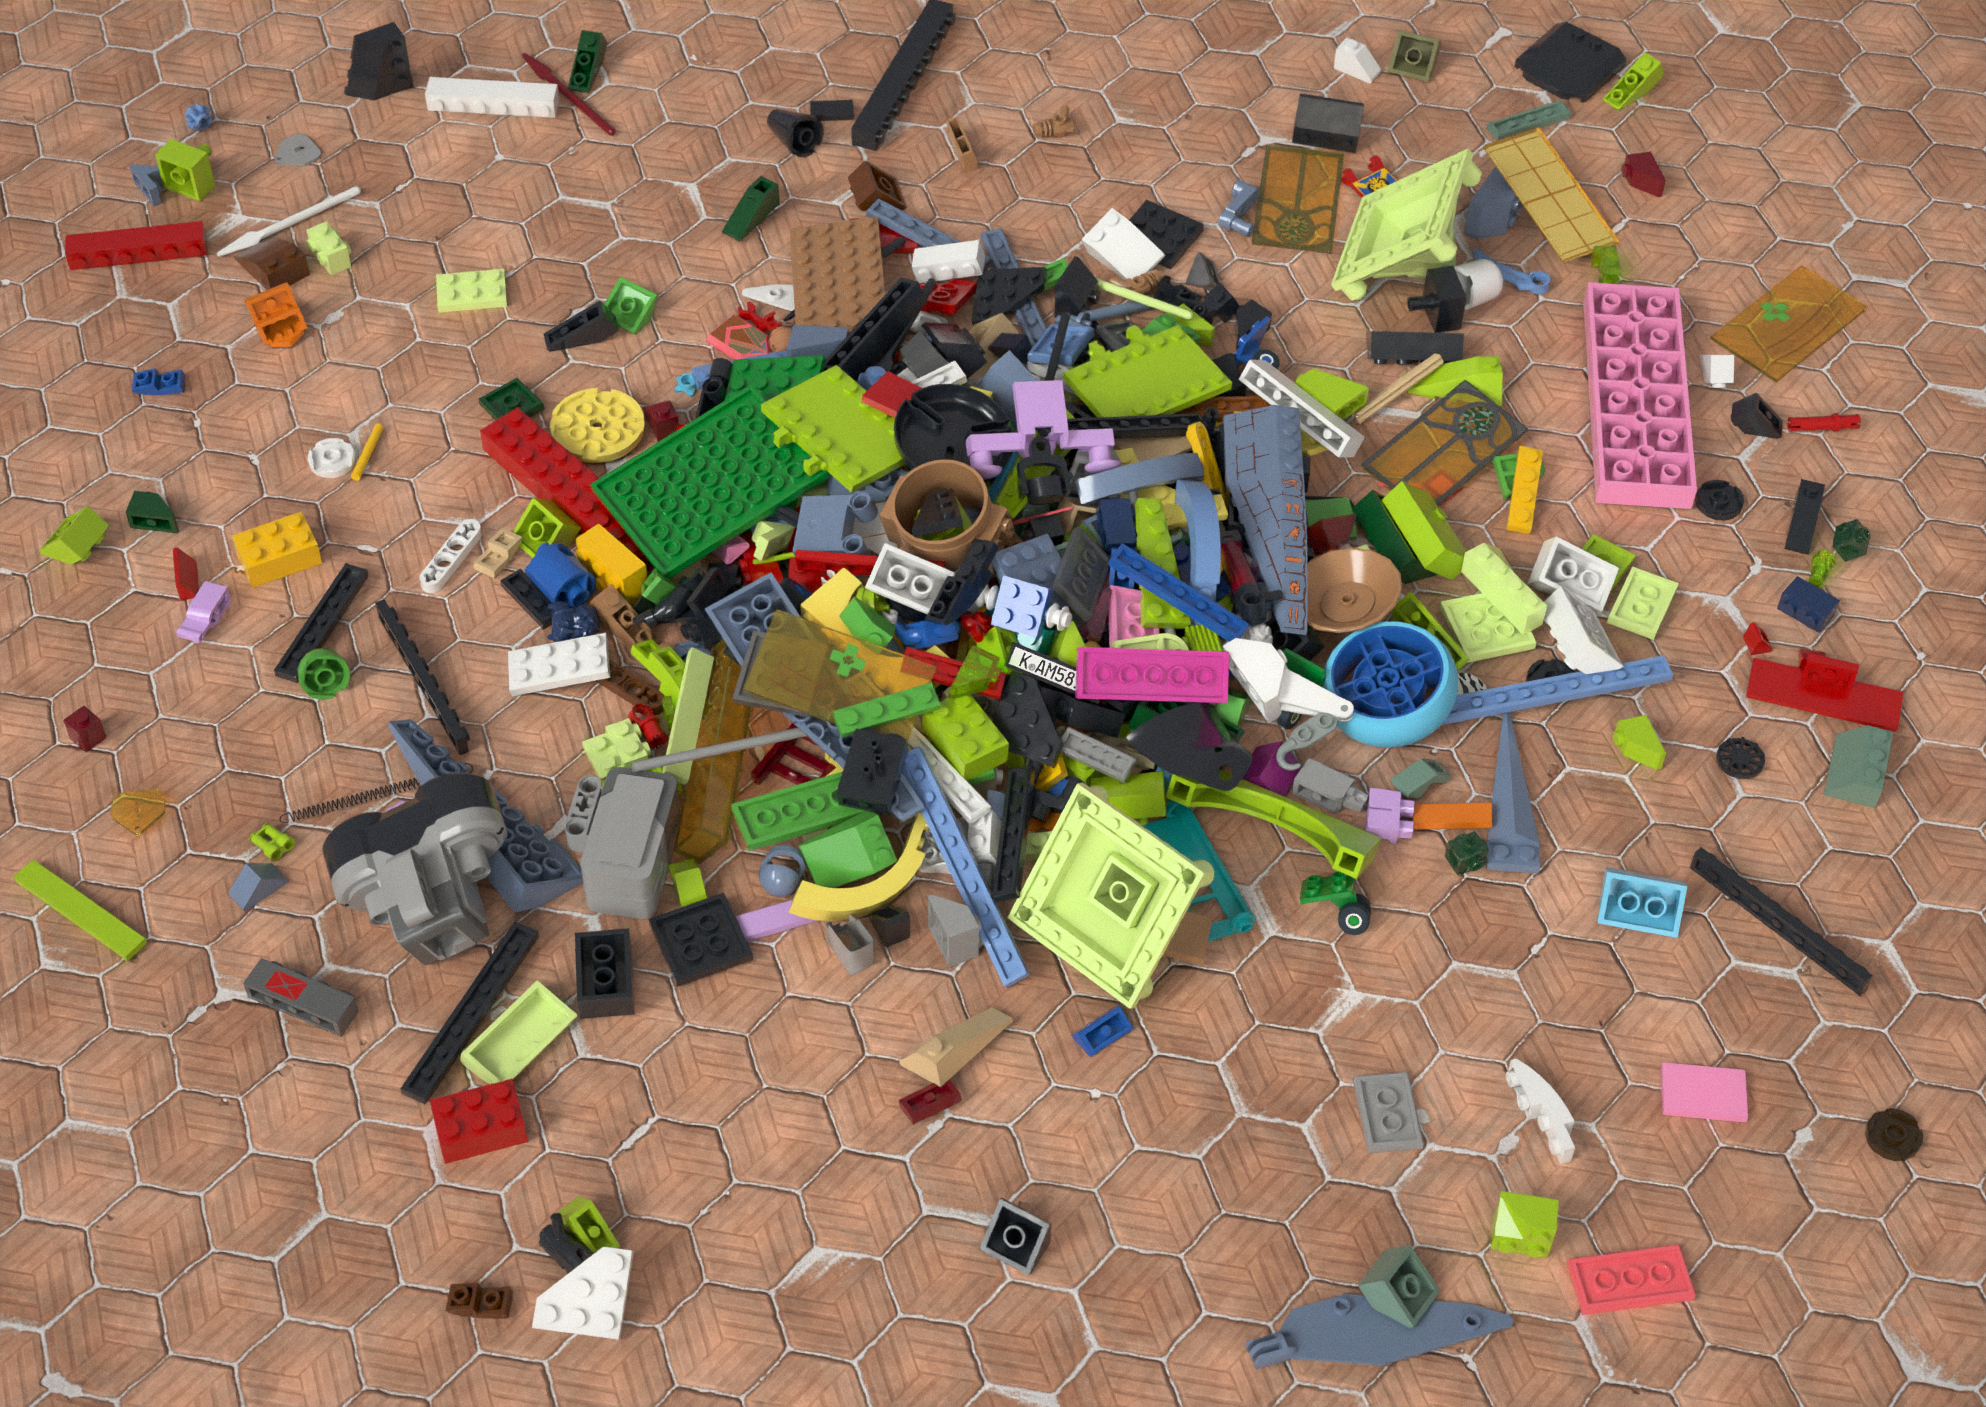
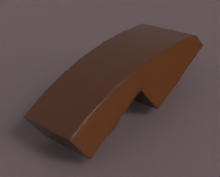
[446,1283,513,1319]

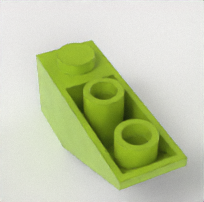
[1603,52,1664,111]

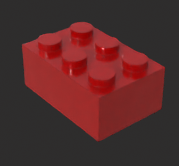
[430,1079,528,1164]

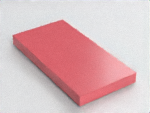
[1567,1244,1696,1315]

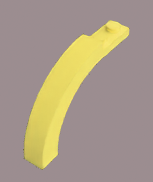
[788,812,929,921]

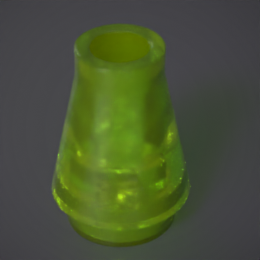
[1809,550,1836,587]

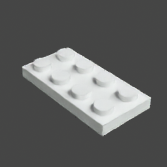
[508,633,610,696]

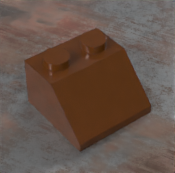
[848,160,906,212]

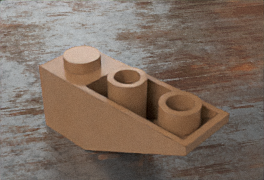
[589,584,660,648]

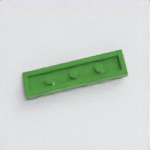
[833,682,940,738]

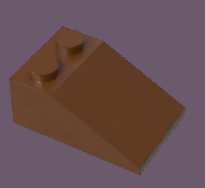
[234,236,310,290]

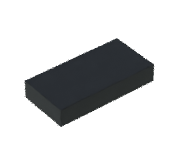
[810,100,854,121]

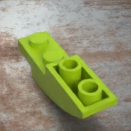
[630,639,711,716]

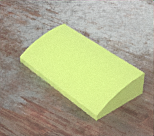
[460,980,578,1084]

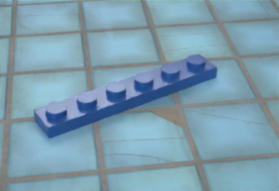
[1108,543,1249,642]

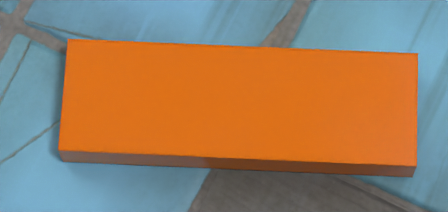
[1413,803,1492,829]

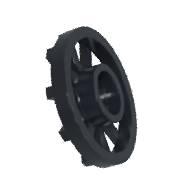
[1716,737,1765,779]

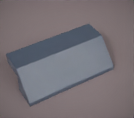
[976,350,1038,431]

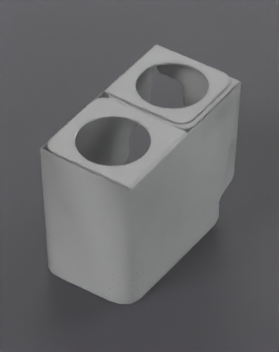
[825,914,875,976]

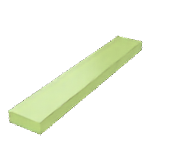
[662,647,714,785]

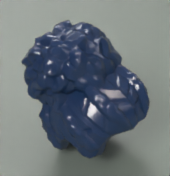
[547,601,600,642]

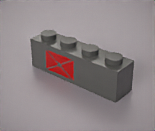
[243,958,358,1037]

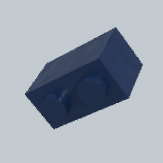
[1096,498,1137,555]
[1777,576,1840,633]

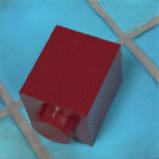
[63,705,106,752]

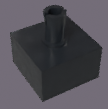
[1407,266,1467,333]

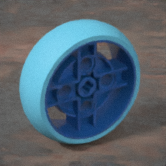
[1323,622,1458,748]

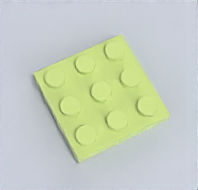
[1440,593,1537,663]

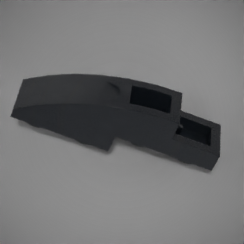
[925,538,999,625]

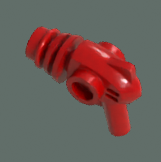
[960,611,995,643]

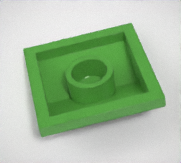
[604,277,658,335]

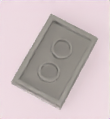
[1353,1072,1424,1154]

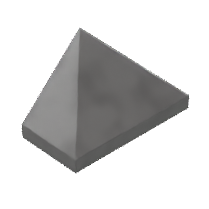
[1186,252,1222,291]

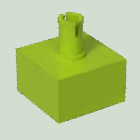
[155,139,216,201]

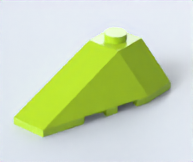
[1404,356,1503,409]

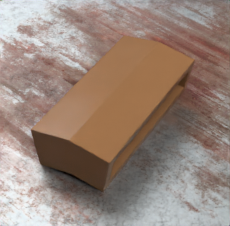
[945,116,977,172]

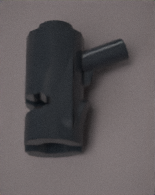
[539,1213,594,1274]

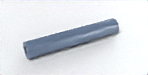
[1086,301,1151,322]

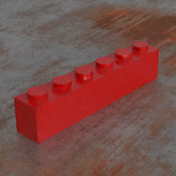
[65,221,207,270]

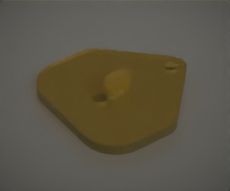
[111,789,165,835]

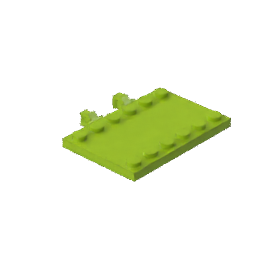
[1063,325,1232,418]
[761,365,905,493]

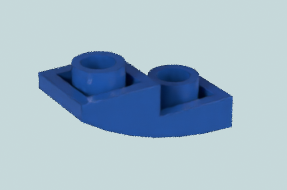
[132,368,185,395]

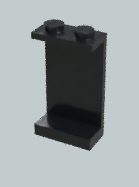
[632,567,731,625]

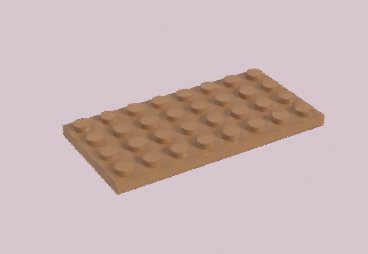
[790,217,886,335]

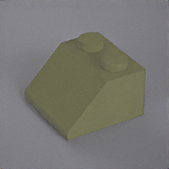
[1388,30,1442,82]

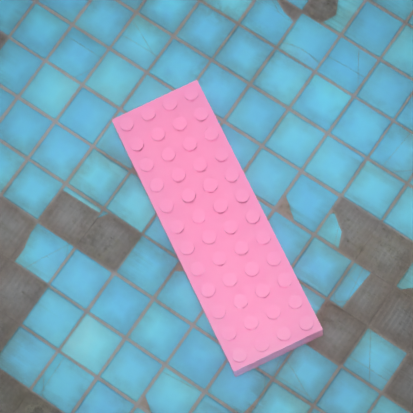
[1583,282,1697,509]

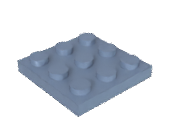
[991,534,1069,610]

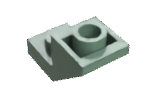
[1390,759,1451,799]

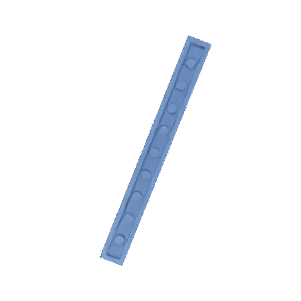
[1442,655,1673,725]
[903,746,1031,988]

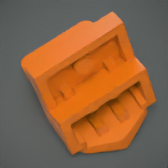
[244,282,308,348]

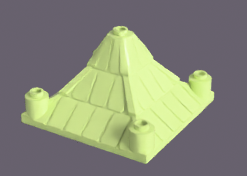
[1331,148,1482,300]
[1007,782,1214,1009]

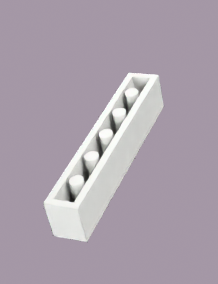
[425,77,559,118]
[1239,360,1365,458]

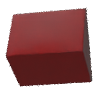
[1743,622,1773,655]

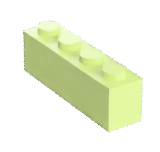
[1461,543,1547,635]

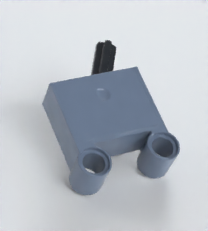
[775,491,878,556]

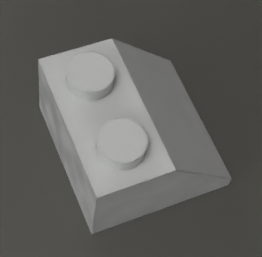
[928,895,982,967]

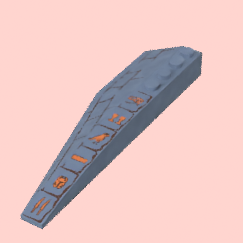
[1223,405,1308,635]

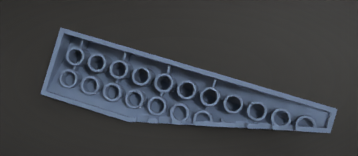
[705,572,925,822]

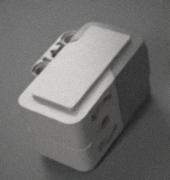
[565,767,682,919]

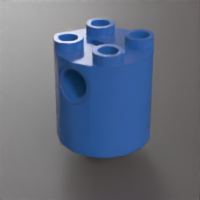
[525,543,596,606]

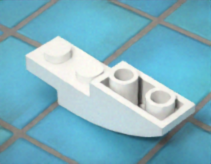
[1506,1058,1575,1164]

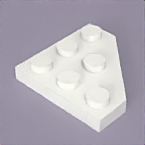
[532,1247,634,1339]

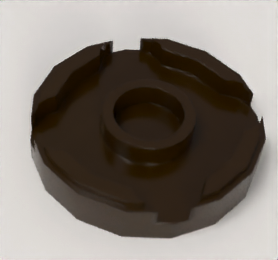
[1865,1108,1923,1161]

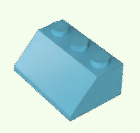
[1597,867,1687,938]

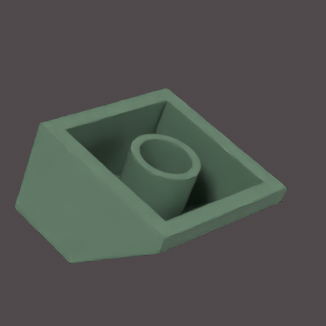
[1358,1245,1440,1328]

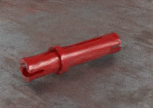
[1787,413,1861,432]

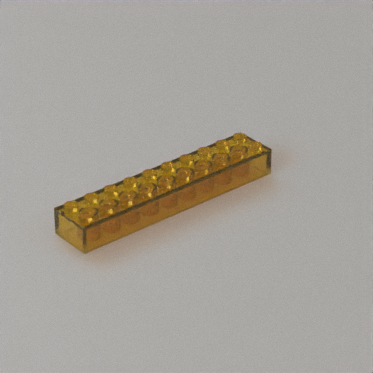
[674,638,753,864]

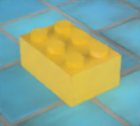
[231,511,322,588]
[576,524,647,607]

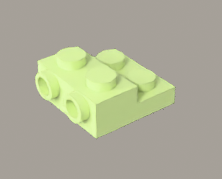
[582,718,651,783]

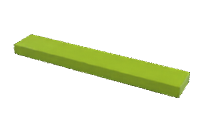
[13,860,147,961]

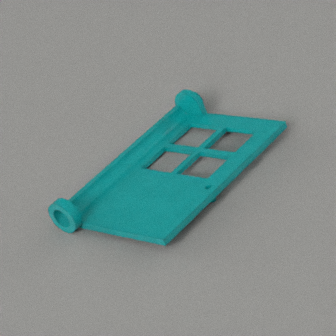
[1142,800,1256,956]

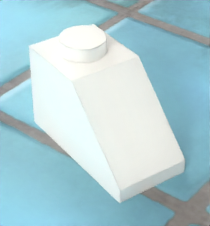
[1334,37,1381,84]
[1699,355,1734,388]

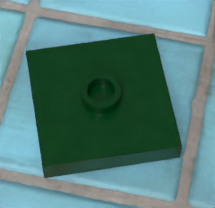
[479,378,545,420]

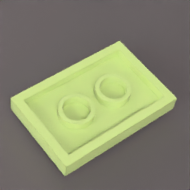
[436,269,507,313]
[1607,567,1679,640]

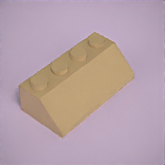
[967,313,1019,380]

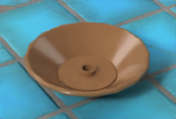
[1307,547,1402,633]

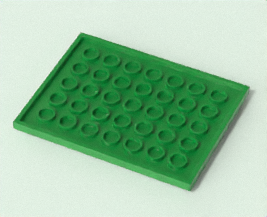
[590,384,830,579]

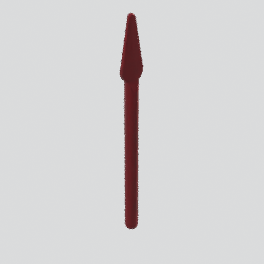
[522,53,616,136]

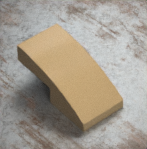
[474,528,522,578]

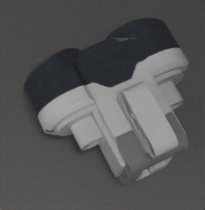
[322,773,507,965]

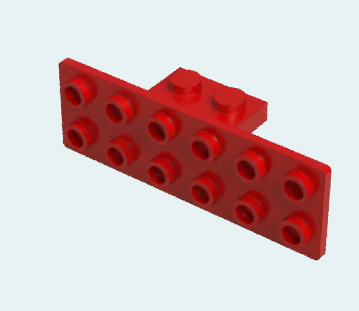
[1746,653,1903,732]

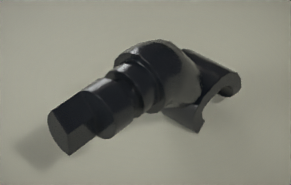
[633,567,706,628]

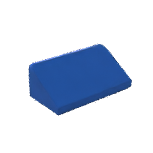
[1071,1005,1134,1057]

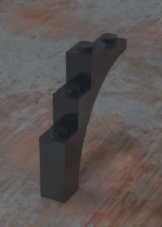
[974,656,1126,738]

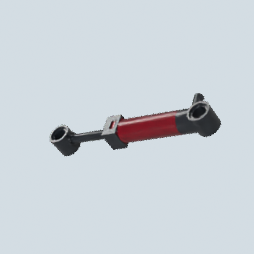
[1210,489,1283,625]

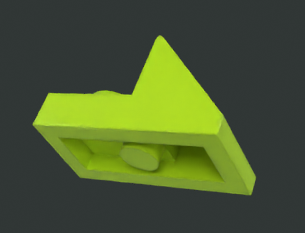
[669,858,707,907]

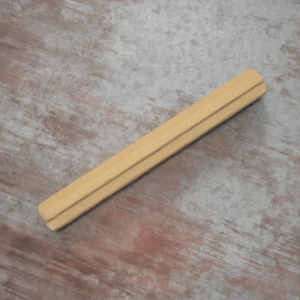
[1351,353,1444,424]

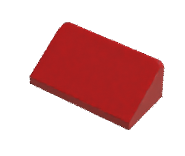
[173,547,199,600]

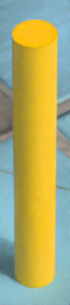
[351,423,384,481]

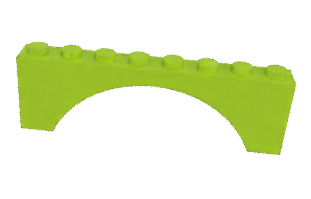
[1165,769,1382,879]

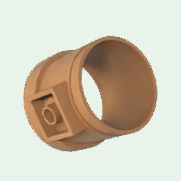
[879,460,1016,583]

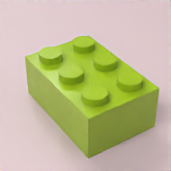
[921,689,1009,781]

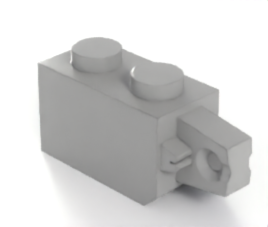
[1292,758,1369,814]

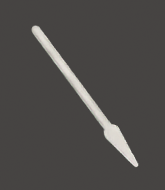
[217,186,361,257]

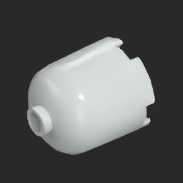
[1454,259,1503,310]

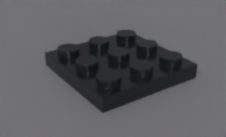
[1129,200,1204,269]
[648,893,753,987]

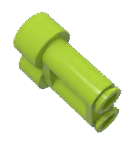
[249,823,295,861]

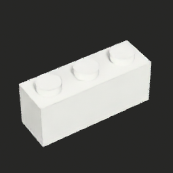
[912,240,985,283]

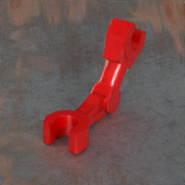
[738,302,782,332]

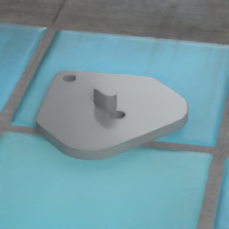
[275,134,321,166]

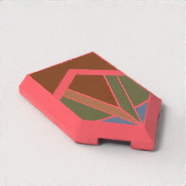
[706,314,772,359]

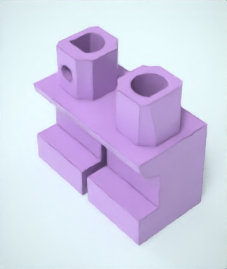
[1366,788,1414,844]

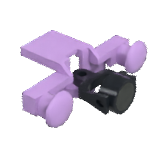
[965,380,1121,505]

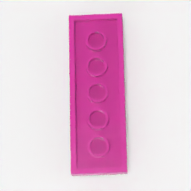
[1075,647,1229,703]

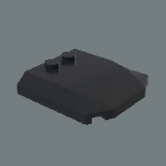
[1515,21,1627,103]

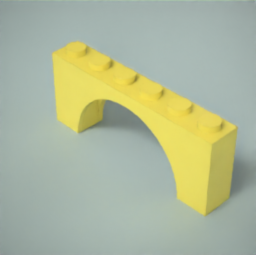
[801,568,950,694]

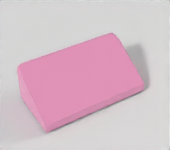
[713,535,749,565]

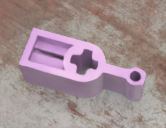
[176,581,231,643]

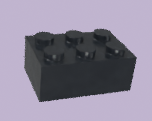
[575,928,635,1019]

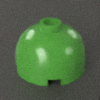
[297,648,350,700]

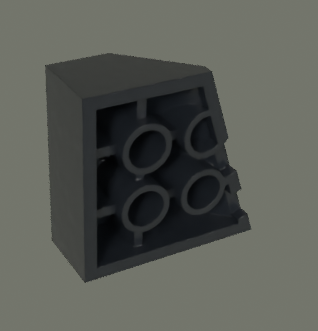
[344,22,413,101]

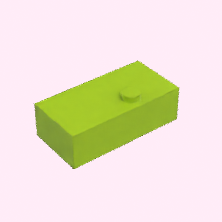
[1382,481,1467,580]

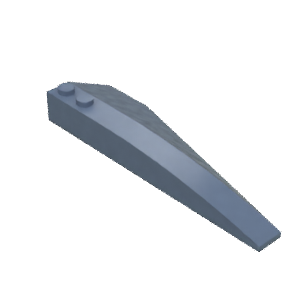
[388,719,583,912]

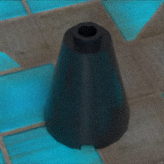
[767,109,824,157]

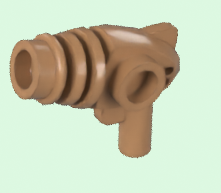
[1033,105,1076,137]
[1109,269,1162,300]

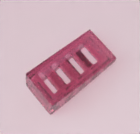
[1078,588,1112,642]

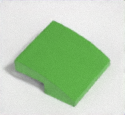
[1305,497,1358,544]

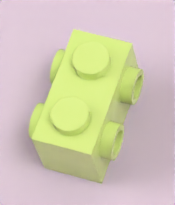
[306,221,351,275]

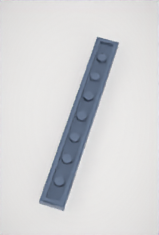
[980,228,1047,347]

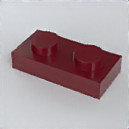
[899,1079,962,1125]

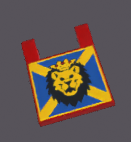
[1341,155,1398,198]

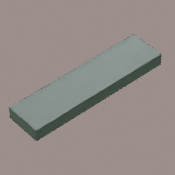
[1486,100,1572,142]

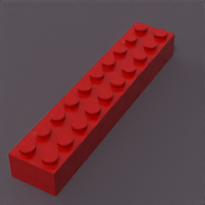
[480,407,654,573]

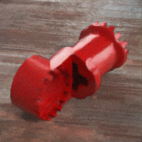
[627,703,669,749]

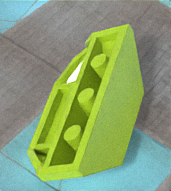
[1392,591,1470,671]

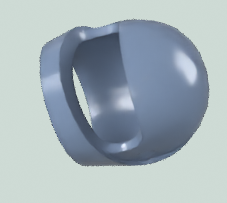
[759,845,805,897]

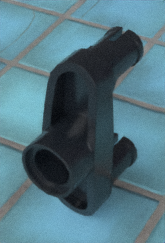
[1028,759,1085,823]

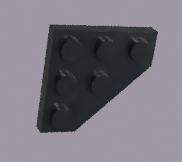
[972,267,1047,325]
[992,671,1064,768]

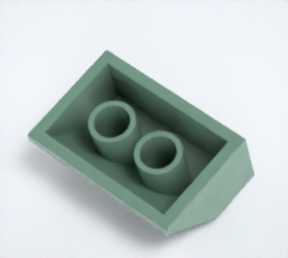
[1824,725,1893,808]

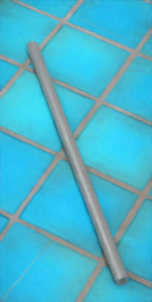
[632,728,807,772]

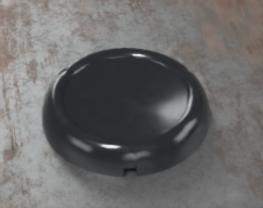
[894,384,1014,483]

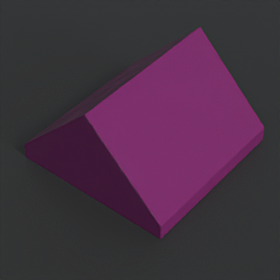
[1242,741,1302,797]

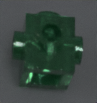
[1832,519,1871,562]
[1444,831,1489,876]

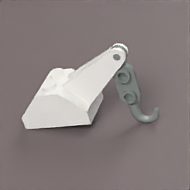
[1223,638,1354,770]

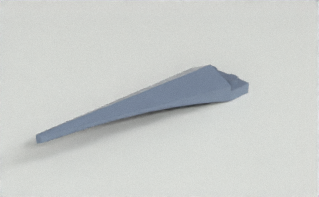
[1485,712,1540,873]

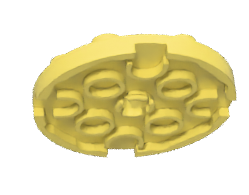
[550,388,645,463]

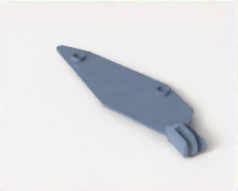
[1245,1294,1513,1370]

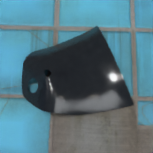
[1126,702,1252,791]

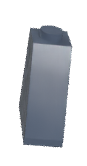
[787,325,848,360]

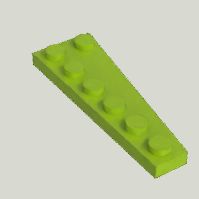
[992,409,1075,519]
[1135,498,1191,629]

